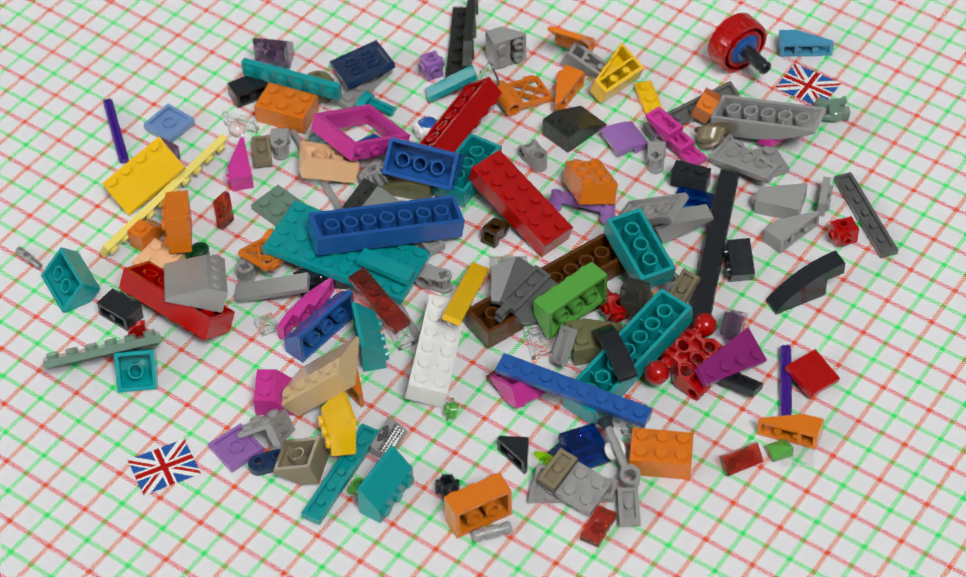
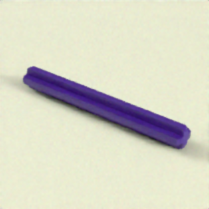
[103,98,129,164]
[780,344,792,416]

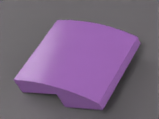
[600,121,648,157]

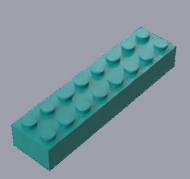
[562,288,693,427]

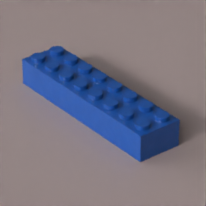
[307,195,465,256]

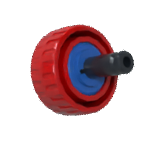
[708,13,771,74]

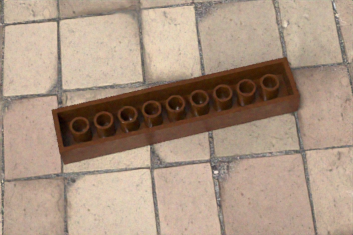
[466,233,626,349]

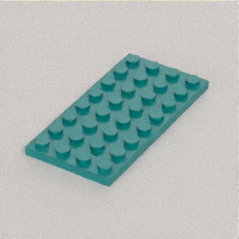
[262,201,431,305]

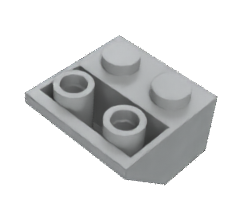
[485,26,526,70]

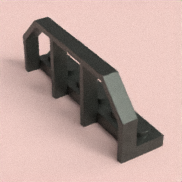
[446,0,479,84]

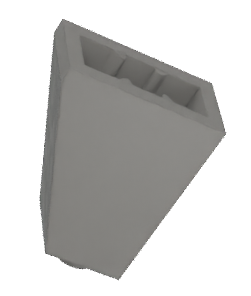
[752,183,808,219]

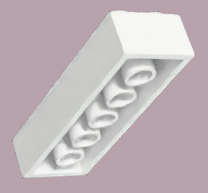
[405,294,464,408]

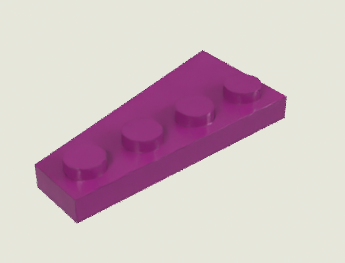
[694,327,767,387]

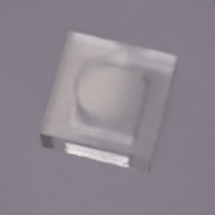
[253,312,278,337]

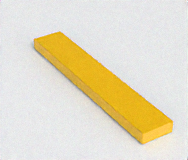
[442,262,490,326]

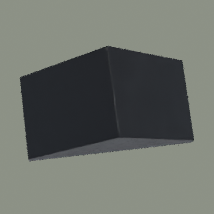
[497,436,529,474]

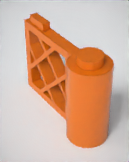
[547,26,596,52]
[494,75,554,116]
[238,228,285,271]

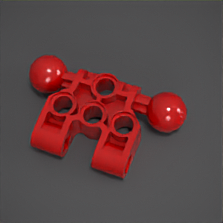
[644,313,723,401]

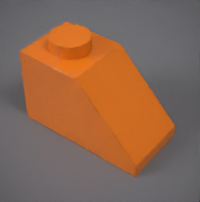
[690,87,721,124]
[127,219,165,252]

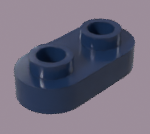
[248,449,281,476]

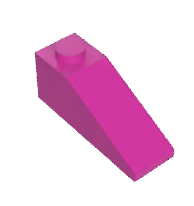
[225,137,254,192]

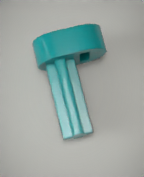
[355,91,397,116]

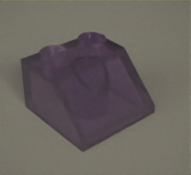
[253,38,294,69]

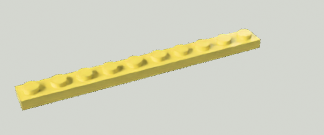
[99,133,228,258]

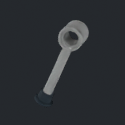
[597,415,641,487]

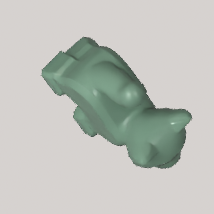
[814,96,850,122]

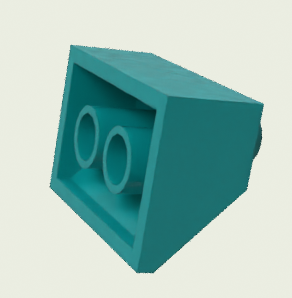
[41,247,101,313]
[351,302,389,372]
[357,446,414,523]

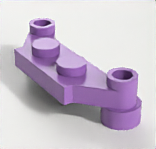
[548,189,616,224]

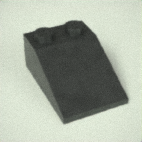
[543,106,606,153]
[342,178,400,208]

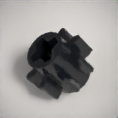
[435,474,460,499]

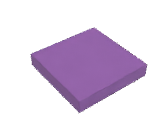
[208,423,265,473]

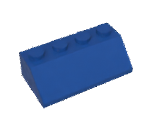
[382,137,465,190]
[284,290,354,363]

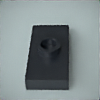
[718,373,763,398]

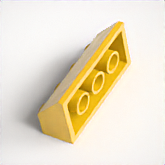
[102,136,186,216]

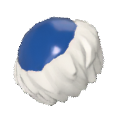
[413,116,437,140]

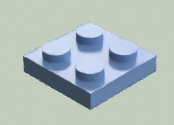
[144,103,195,144]

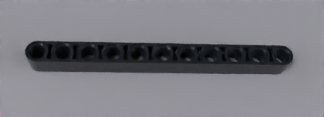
[691,169,739,324]

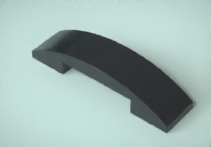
[593,324,638,383]

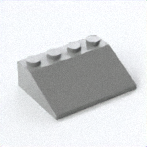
[163,255,228,313]

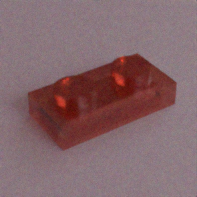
[719,442,764,476]

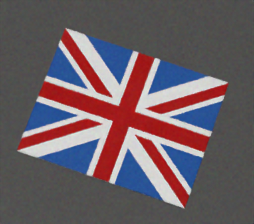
[775,63,841,105]
[128,439,201,496]

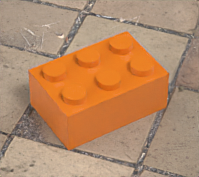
[254,83,319,134]
[563,159,618,204]
[162,190,192,254]
[629,427,694,480]
[444,472,512,539]

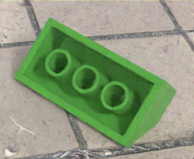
[533,262,607,340]

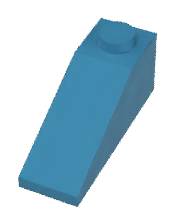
[778,30,834,57]

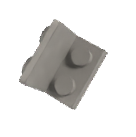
[237,408,296,447]

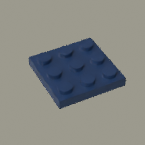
[329,40,396,89]

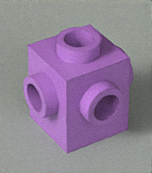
[418,50,445,82]

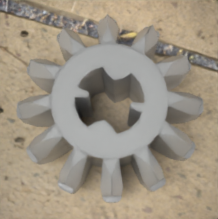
[359,160,391,188]

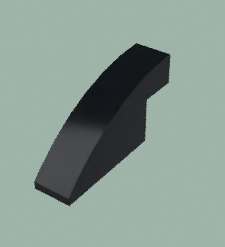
[766,250,846,315]

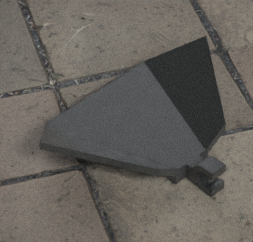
[491,257,558,325]

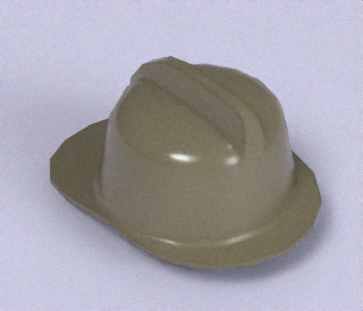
[694,121,735,149]

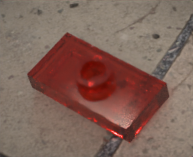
[213,191,234,231]
[580,505,617,548]

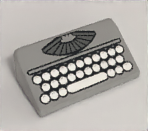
[370,417,408,458]

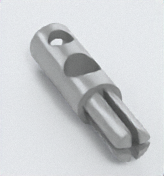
[15,246,43,269]

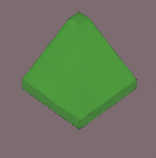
[765,439,794,462]

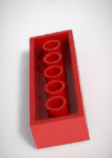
[419,77,502,152]
[469,150,573,258]
[119,261,235,340]

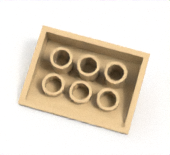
[281,336,359,417]

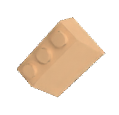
[299,141,359,184]

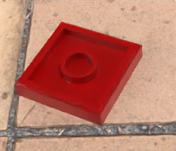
[785,349,840,399]

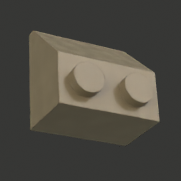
[273,436,330,485]

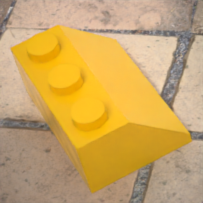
[317,391,356,456]

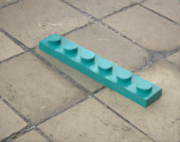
[241,57,342,101]
[301,423,380,525]

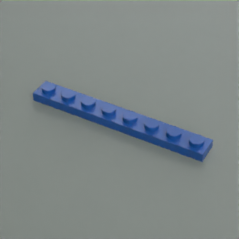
[496,353,653,428]

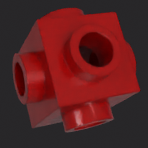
[828,216,859,247]
[601,293,633,323]

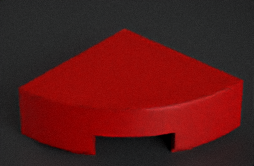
[128,320,147,336]

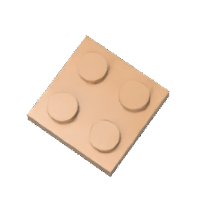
[132,238,185,269]

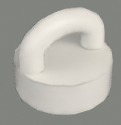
[604,438,626,461]

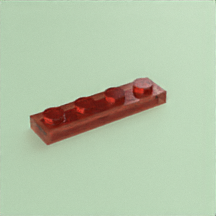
[349,267,411,334]

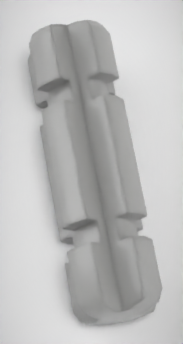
[471,521,512,543]

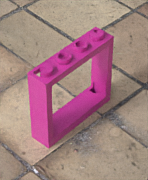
[311,104,410,161]

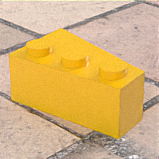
[590,42,645,104]

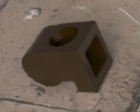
[481,217,509,248]

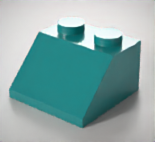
[114,347,158,393]

